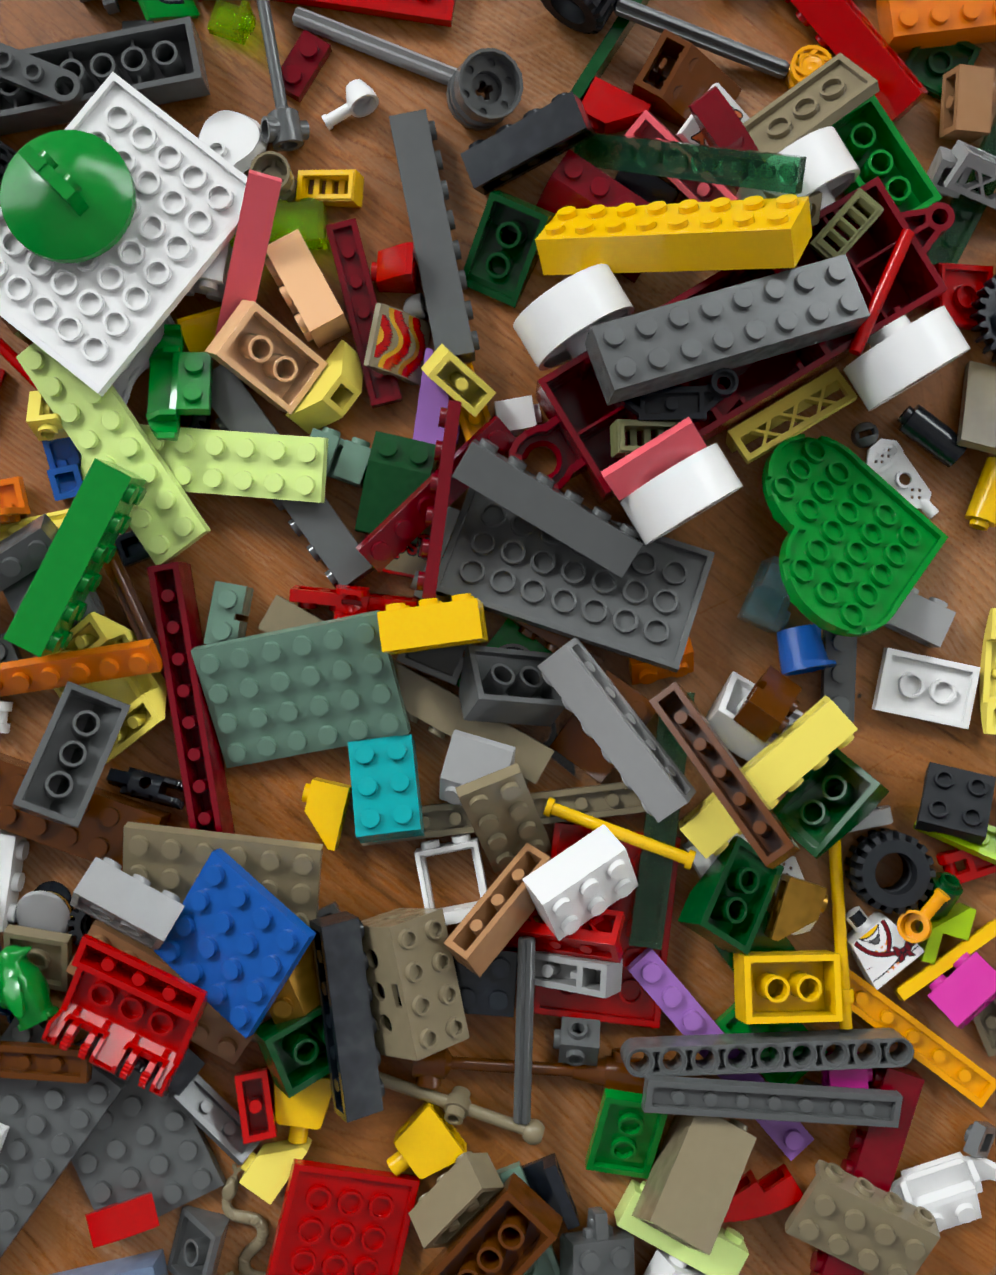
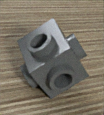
[553,1016,600,1066]

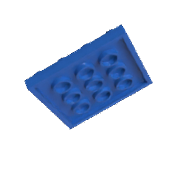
[154,848,316,1039]

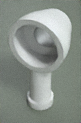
[322,79,379,130]

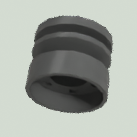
[446,48,524,131]

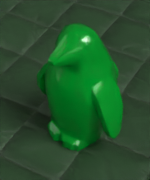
[0,945,59,1032]

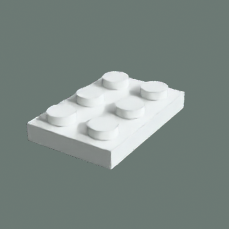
[872,648,981,729]

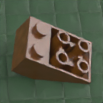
[631,28,742,128]

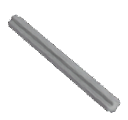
[292,7,458,86]

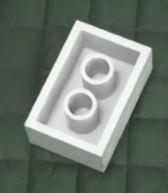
[523,824,639,941]

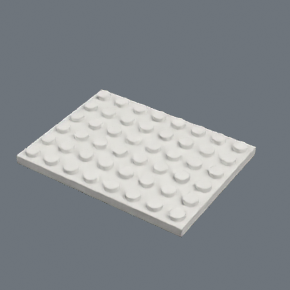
[0,72,247,396]

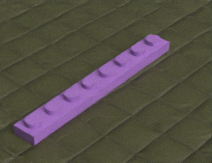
[626,946,814,1161]

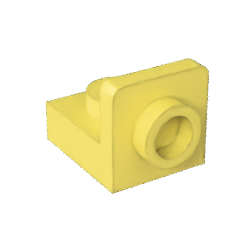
[26,391,69,441]

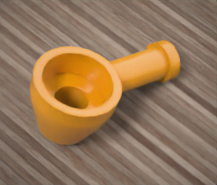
[897,887,951,943]

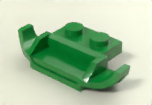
[145,324,213,441]

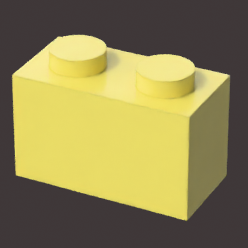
[421,344,496,417]

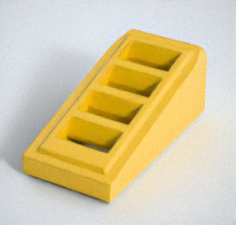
[295,169,364,208]

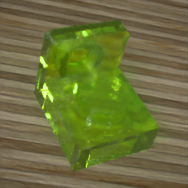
[207,0,256,45]

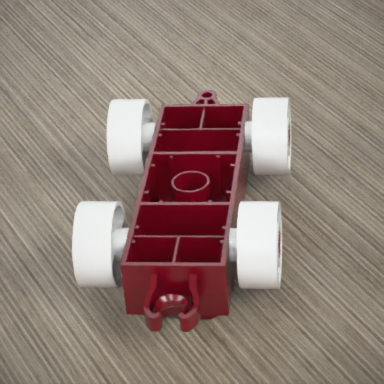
[509,126,971,545]

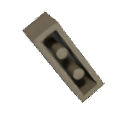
[408,1151,504,1249]

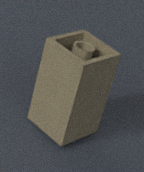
[632,1115,757,1255]

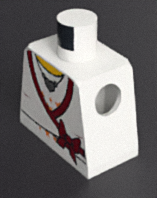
[846,906,925,990]

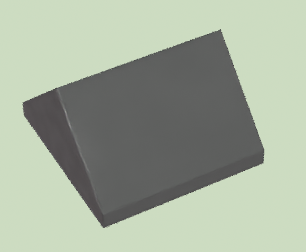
[167,1205,230,1275]

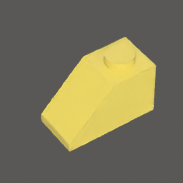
[239,1137,312,1205]

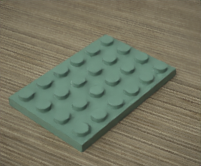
[191,610,411,768]

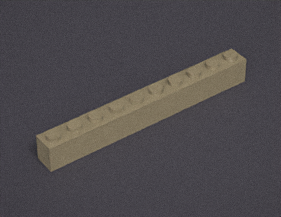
[258,595,554,785]

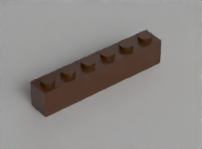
[649,681,801,869]

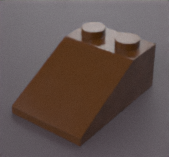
[550,670,656,783]

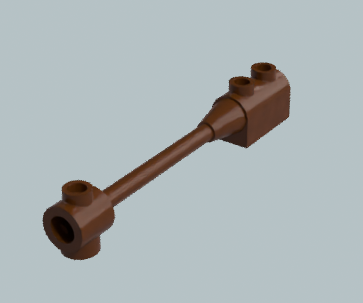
[412,1048,669,1094]

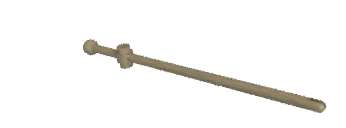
[250,1036,545,1145]

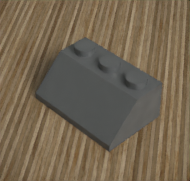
[459,645,565,727]

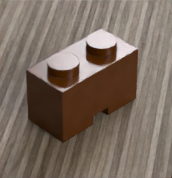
[733,665,802,742]

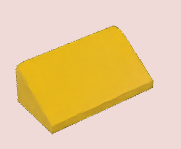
[177,306,221,352]

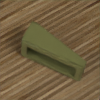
[809,188,884,260]
[610,419,679,458]

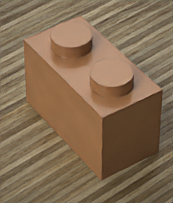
[939,64,995,142]

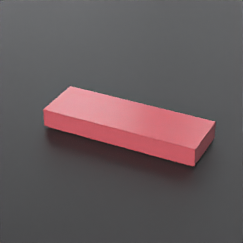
[601,417,707,501]

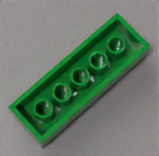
[3,458,146,657]

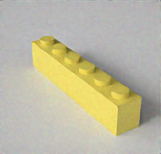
[678,695,858,859]

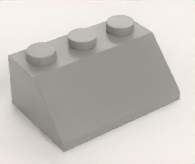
[70,857,185,951]

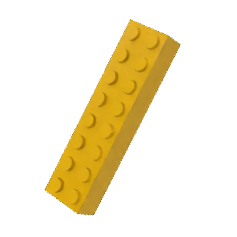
[535,194,812,275]

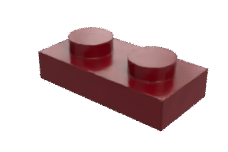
[281,30,332,103]

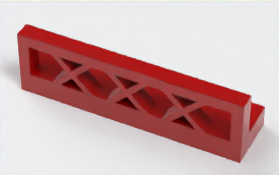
[506,909,625,963]

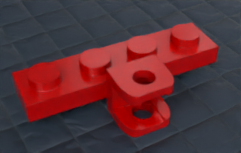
[289,584,419,619]

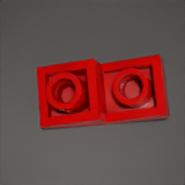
[85,1191,160,1248]

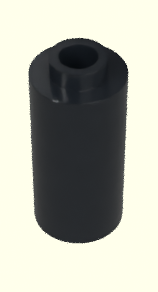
[897,404,967,468]

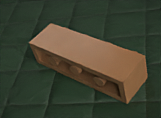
[444,843,551,977]

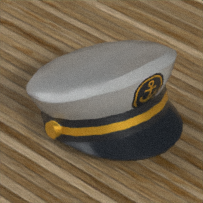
[15,881,73,933]

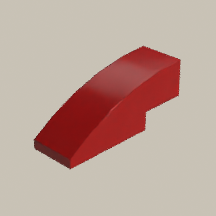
[723,1163,803,1223]

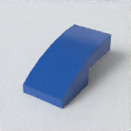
[42,437,83,501]

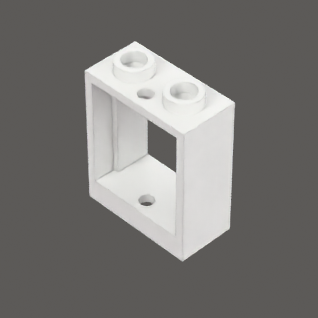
[414,833,488,925]

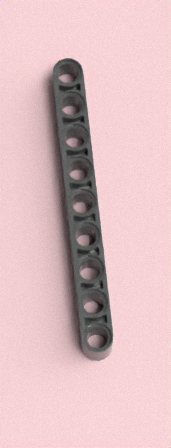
[620,1028,914,1078]

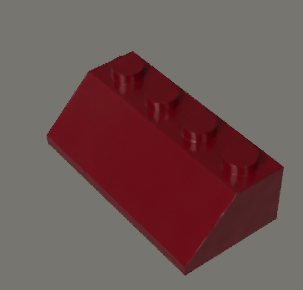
[536,149,650,283]

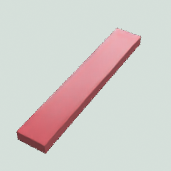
[213,169,282,359]

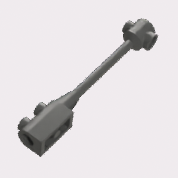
[256,0,310,151]

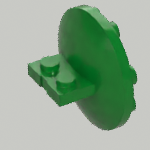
[0,130,136,263]

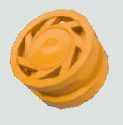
[785,45,832,89]

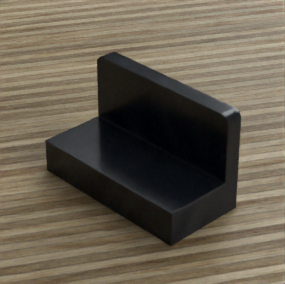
[522,1153,580,1230]

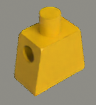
[274,1073,332,1144]
[387,1102,467,1179]

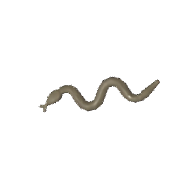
[221,1163,270,1275]

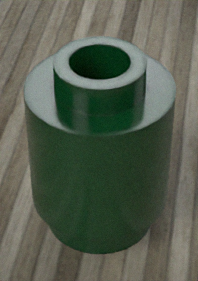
[918,872,963,920]

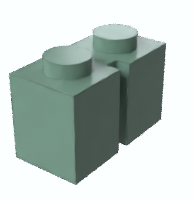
[310,426,371,489]
[203,581,254,644]

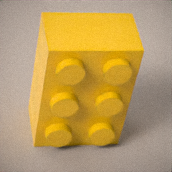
[377,593,488,655]
[733,950,843,1024]

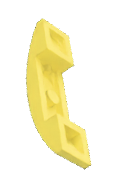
[979,608,996,735]

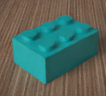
[348,734,425,844]

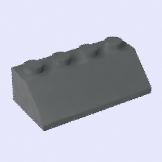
[12,681,131,828]

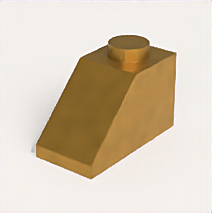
[764,873,828,941]

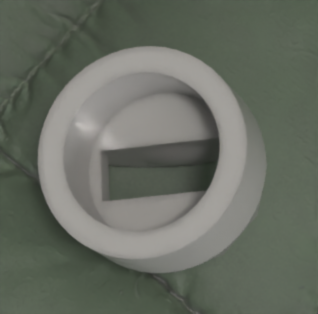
[403,293,428,319]

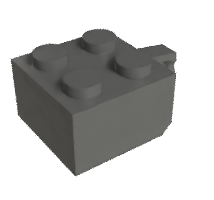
[560,1206,635,1275]

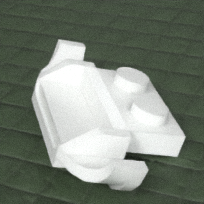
[890,1152,996,1232]

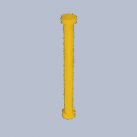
[543,797,696,870]

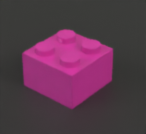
[927,952,996,1029]

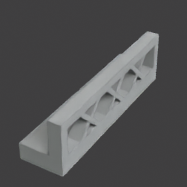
[943,140,996,209]

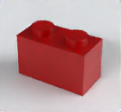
[234,1066,278,1144]

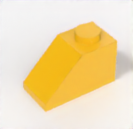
[302,777,352,851]

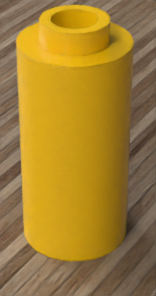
[965,457,996,531]

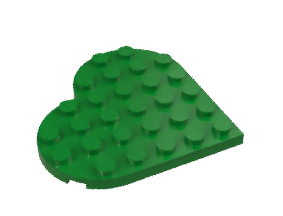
[762,434,948,637]

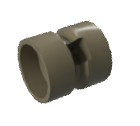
[249,151,297,208]

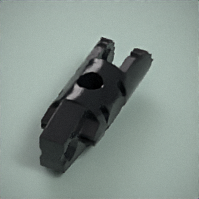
[106,767,184,810]

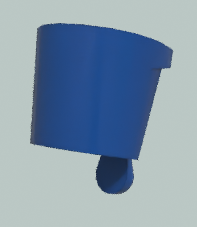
[777,623,837,676]

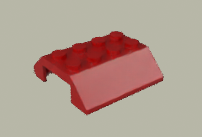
[41,933,208,1097]

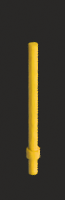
[828,839,854,1030]

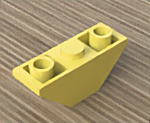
[285,339,363,434]

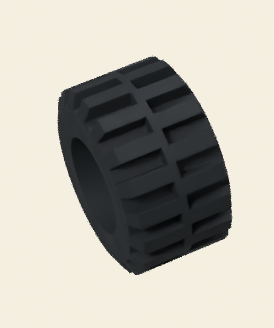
[540,0,617,34]
[845,828,936,914]

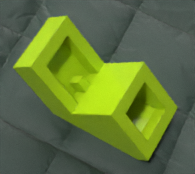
[917,902,977,964]

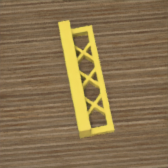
[726,367,857,465]

